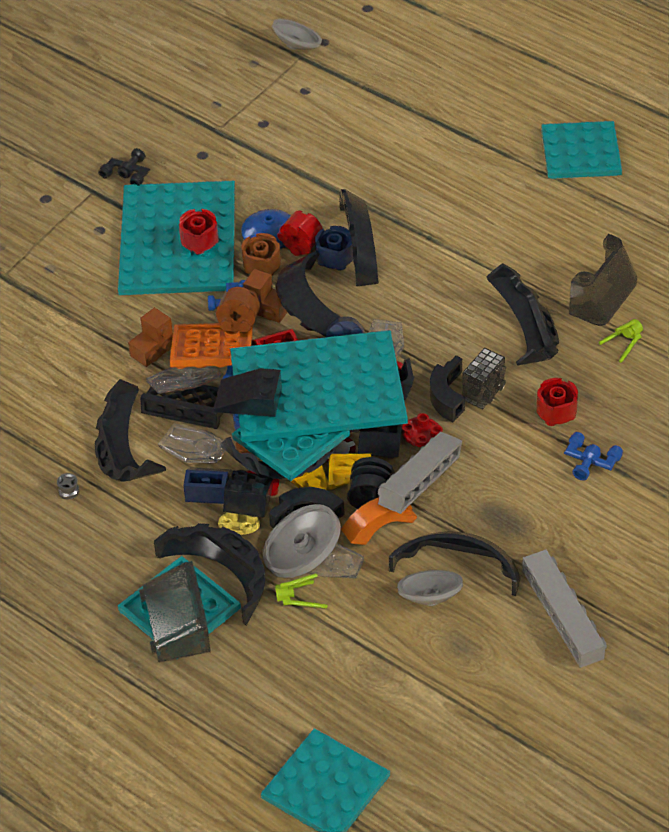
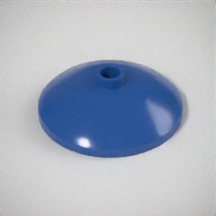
[241,209,291,249]

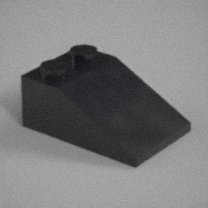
[213,368,282,417]

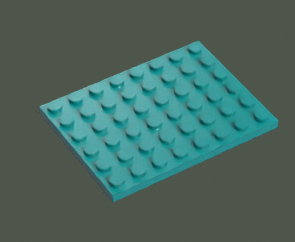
[118,181,235,295]
[230,330,408,443]

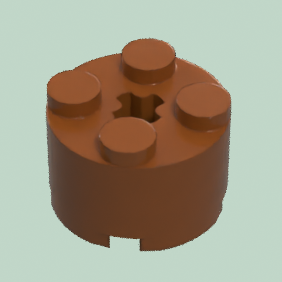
[241,233,281,276]
[216,287,260,333]

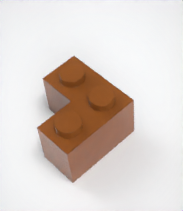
[243,269,287,323]
[128,307,173,367]

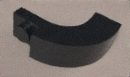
[430,356,465,423]
[269,487,345,529]

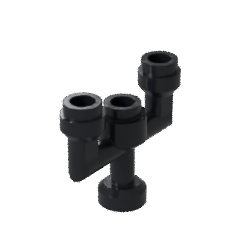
[98,148,150,186]

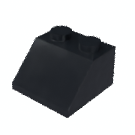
[358,424,402,459]

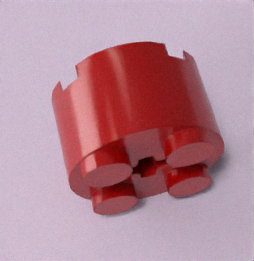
[179,209,219,254]
[277,210,323,256]
[536,378,578,426]

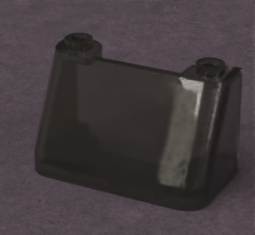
[569,234,637,326]
[139,561,211,662]

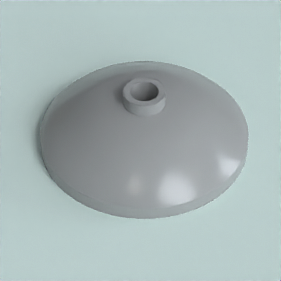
[272,19,322,50]
[397,570,463,606]

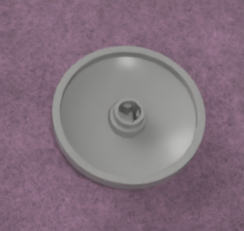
[263,504,341,578]

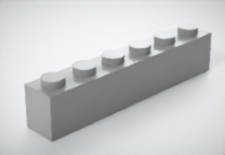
[378,431,462,514]
[522,550,607,668]

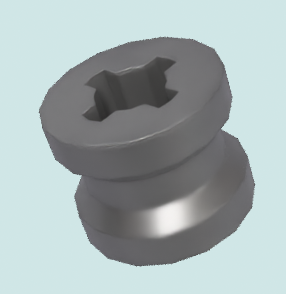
[57,473,79,499]

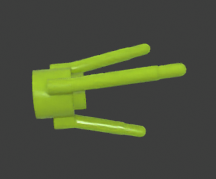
[598,319,643,363]
[275,574,328,609]

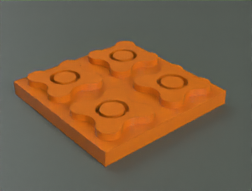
[170,323,253,369]

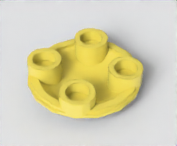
[218,512,260,535]

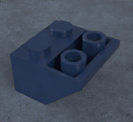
[183,467,232,504]

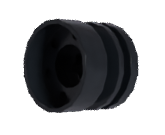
[347,457,395,509]

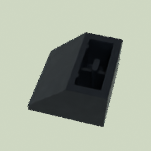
[223,470,274,518]

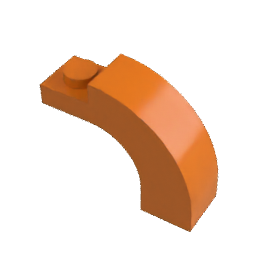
[341,497,417,545]

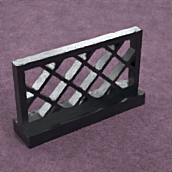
[140,375,223,429]

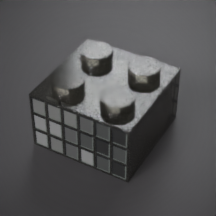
[462,347,506,410]

